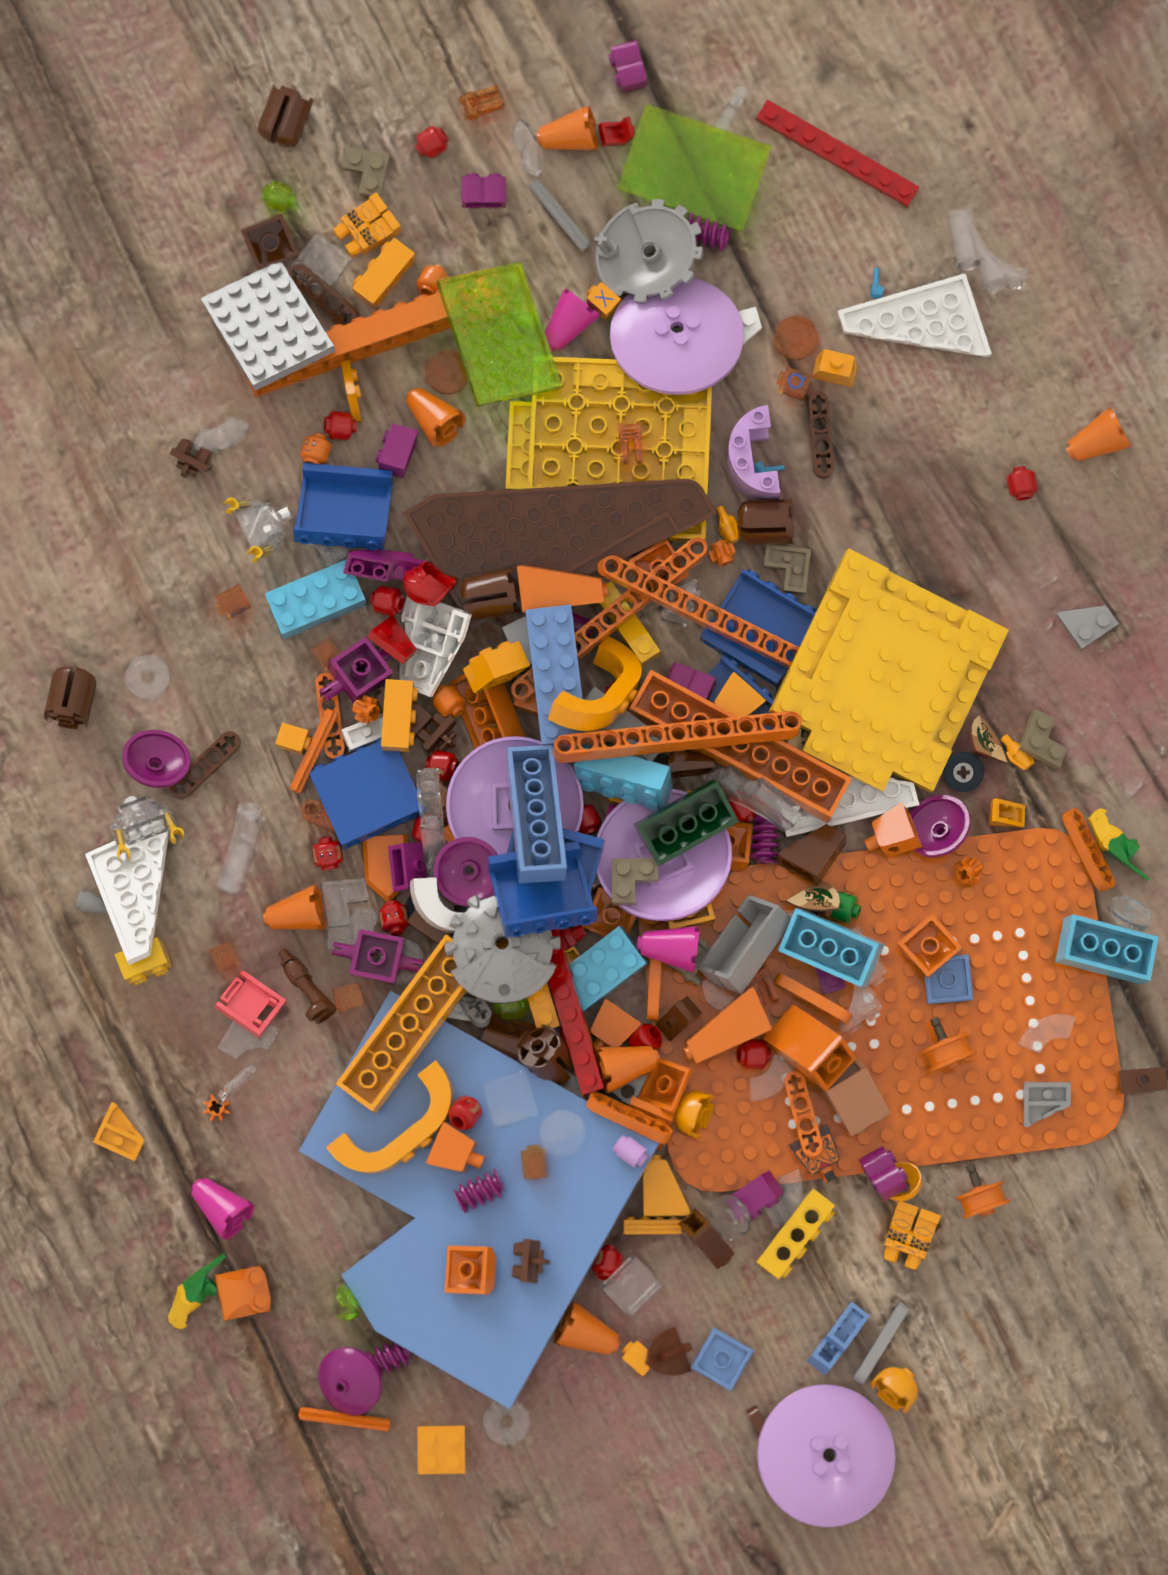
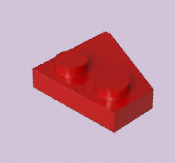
[367,616,417,664]

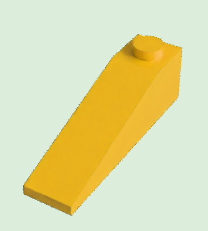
[599,581,660,667]

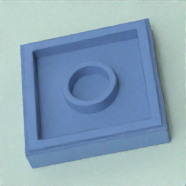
[924,954,973,1005]
[691,1327,754,1391]

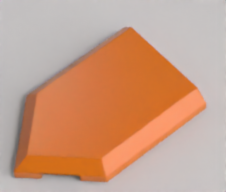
[363,835,408,902]

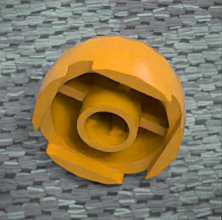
[674,1090,714,1138]
[871,1367,918,1413]

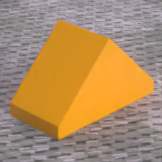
[989,798,1025,828]

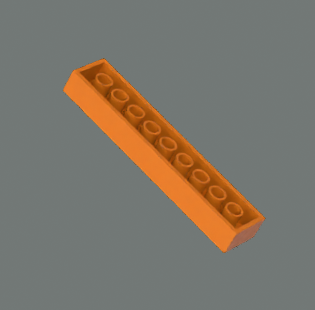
[247,287,464,397]
[628,670,852,823]

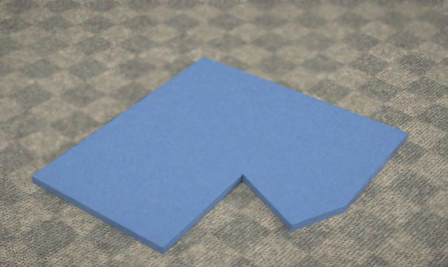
[299,990,660,1409]

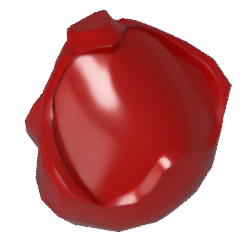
[403,560,456,607]

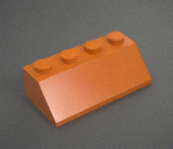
[449,673,525,749]

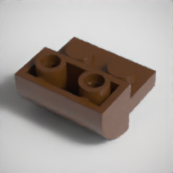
[481,1013,536,1065]

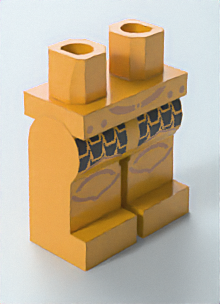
[333,192,401,258]
[883,1201,941,1271]

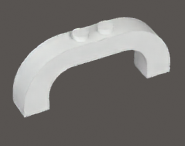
[410,877,464,933]

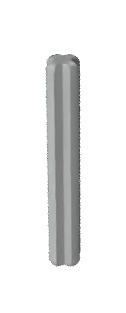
[529,179,590,252]

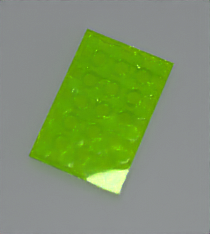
[617,104,772,232]
[436,262,562,407]

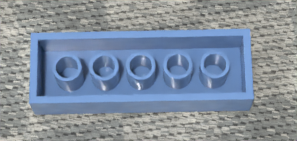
[526,604,587,748]
[506,745,567,883]

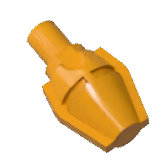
[716,505,740,544]
[1001,734,1035,771]

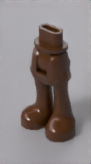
[278,949,337,1024]

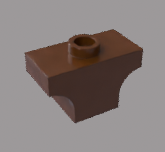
[656,996,702,1041]
[1118,1067,1168,1094]

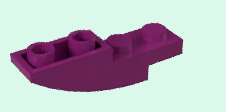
[343,550,433,582]

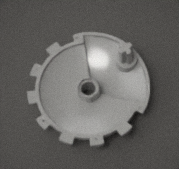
[594,199,704,303]
[445,895,560,1003]

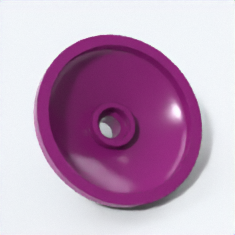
[122,730,190,788]
[910,795,971,857]
[433,837,498,906]
[318,1347,382,1415]

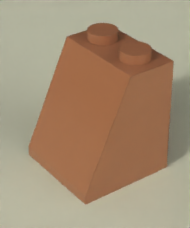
[820,1058,891,1136]

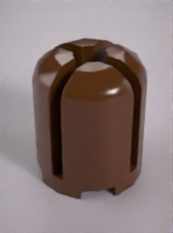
[258,84,314,148]
[738,499,794,545]
[461,568,521,620]
[43,666,96,729]
[517,1025,575,1085]

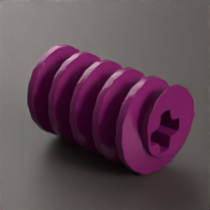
[688,213,733,252]
[750,816,781,865]
[453,1168,506,1213]
[366,1341,412,1376]

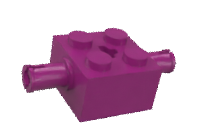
[319,637,393,704]
[331,929,424,985]

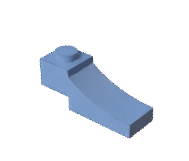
[807,1302,870,1375]

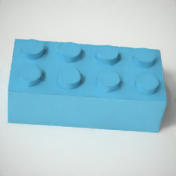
[265,559,367,639]
[574,744,673,810]
[778,908,885,987]
[1055,914,1159,984]
[547,926,650,1013]

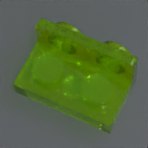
[336,1284,362,1322]

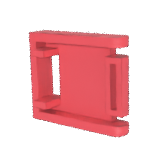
[215,970,286,1038]

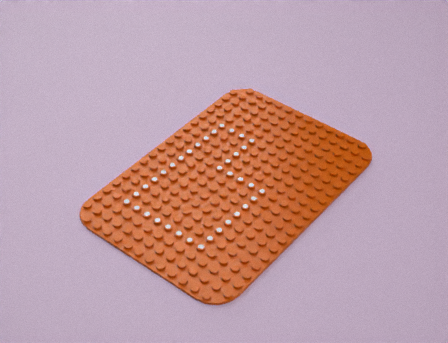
[639,828,1124,1192]

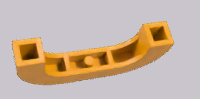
[548,636,642,731]
[326,1060,454,1174]

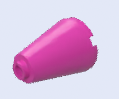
[542,288,600,352]
[637,926,700,973]
[191,1178,255,1240]

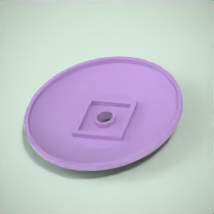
[610,278,744,395]
[446,736,584,855]
[597,789,732,921]
[757,1385,895,1527]

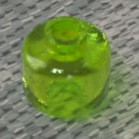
[261,180,295,212]
[494,998,529,1020]

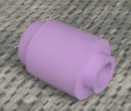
[613,1135,649,1168]

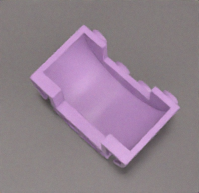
[727,405,780,500]

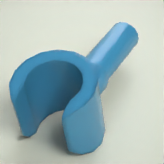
[870,268,885,299]
[753,461,784,473]

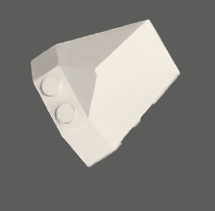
[399,596,472,697]

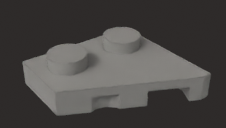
[1056,606,1119,650]
[1023,1082,1071,1127]

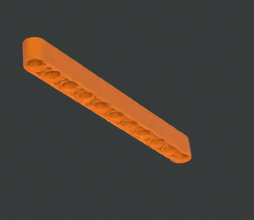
[511,537,707,703]
[597,555,799,669]
[553,711,802,763]

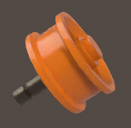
[921,1017,977,1073]
[955,1163,1011,1219]

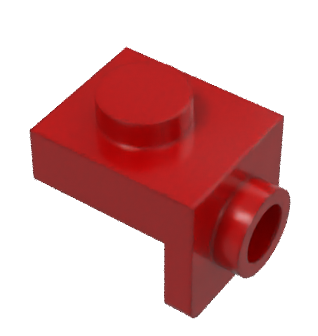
[597,117,635,147]

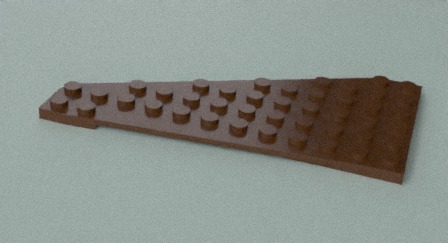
[403,479,717,630]

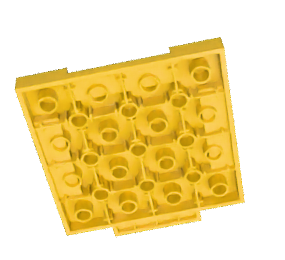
[505,356,712,542]
[769,549,1009,793]

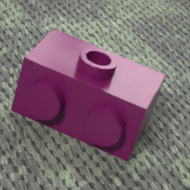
[376,423,418,479]
[388,843,428,892]
[726,1170,785,1222]

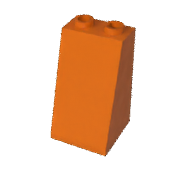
[517,565,609,612]
[682,986,772,1064]
[763,1004,857,1092]

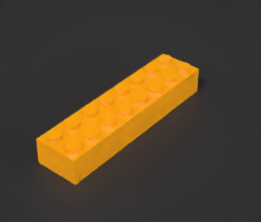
[336,935,467,1114]

